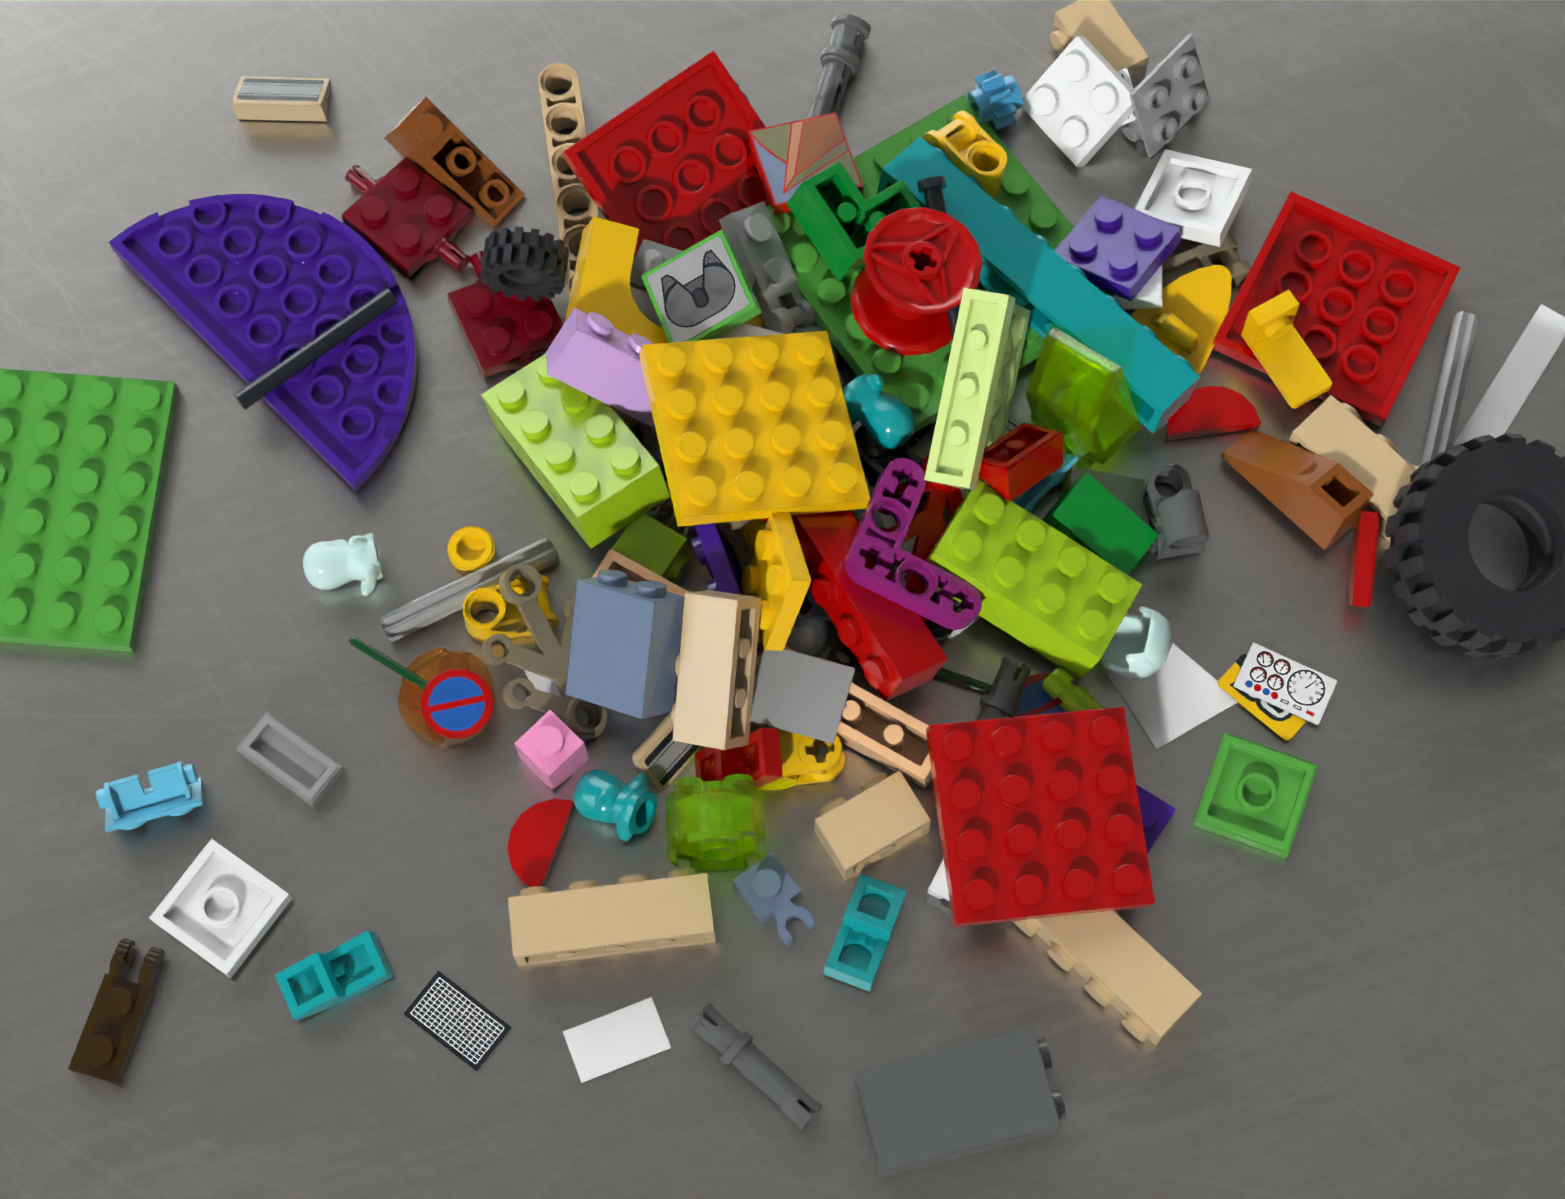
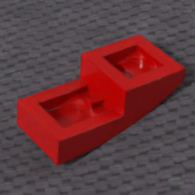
[694,727,783,802]

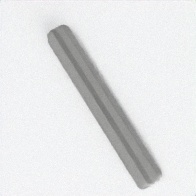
[1420,311,1480,465]
[380,538,559,641]

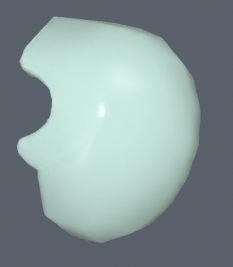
[1100,606,1172,680]

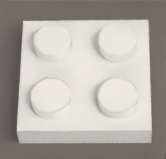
[1022,36,1134,167]
[1135,149,1252,247]
[149,838,293,979]

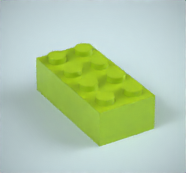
[481,354,670,549]
[926,480,1142,680]

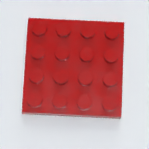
[561,50,770,259]
[1212,191,1461,427]
[926,707,1155,927]

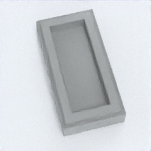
[236,711,345,808]

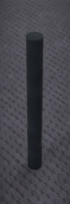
[234,288,398,410]

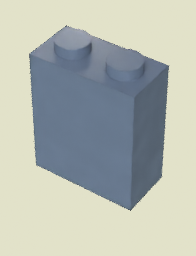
[566,570,685,719]

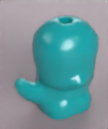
[843,373,916,449]
[573,769,657,842]

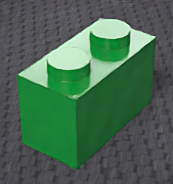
[1042,472,1159,575]

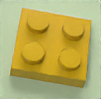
[742,512,811,651]

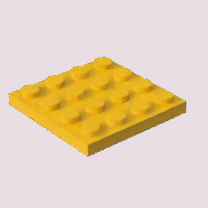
[639,331,871,527]

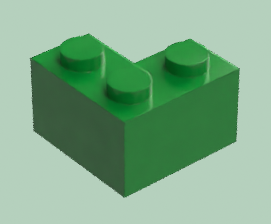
[786,161,921,281]

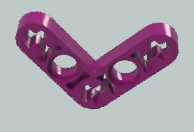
[844,458,982,630]

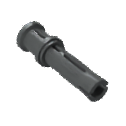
[808,14,871,118]

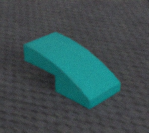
[823,874,907,992]
[275,930,394,1021]

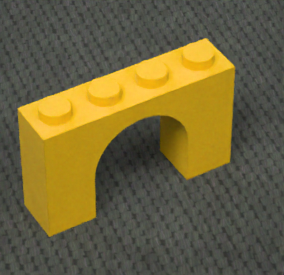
[565,217,763,344]

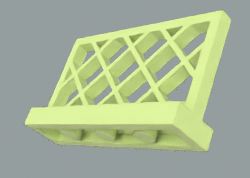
[924,288,1031,491]

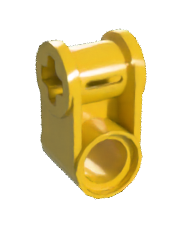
[923,110,1007,198]
[463,575,559,644]
[756,731,846,791]

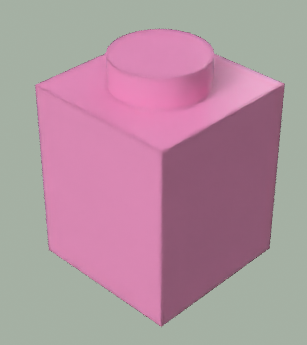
[514,710,589,792]

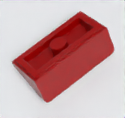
[979,422,1063,501]

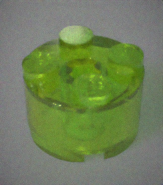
[665,774,767,872]

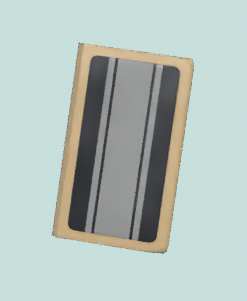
[232,76,331,122]
[632,713,704,791]

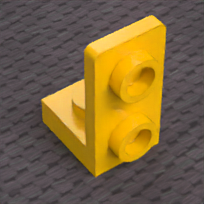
[1241,290,1332,408]

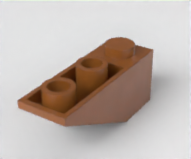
[384,97,525,227]
[1220,429,1374,550]

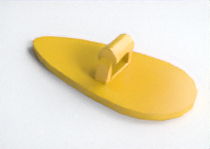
[1130,265,1232,375]

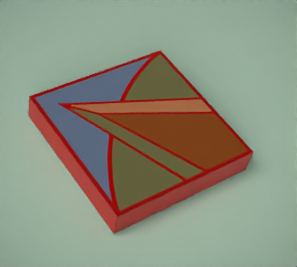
[747,112,864,215]

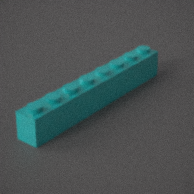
[876,136,1201,433]

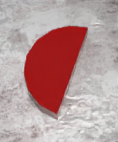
[1166,386,1261,441]
[1348,511,1380,608]
[507,798,575,888]

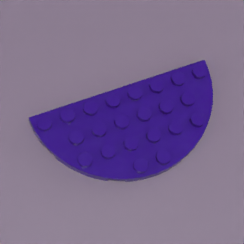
[108,194,417,491]

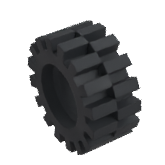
[480,227,569,301]

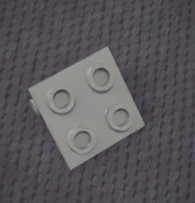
[1123,34,1210,158]

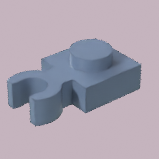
[732,851,815,946]

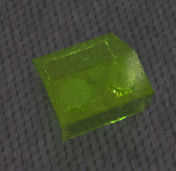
[1025,327,1141,465]

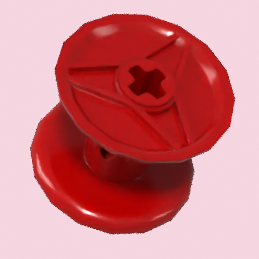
[850,207,983,356]

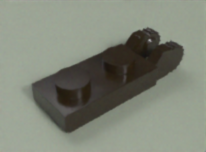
[68,938,165,1087]

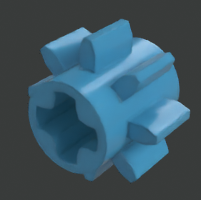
[967,69,1023,130]

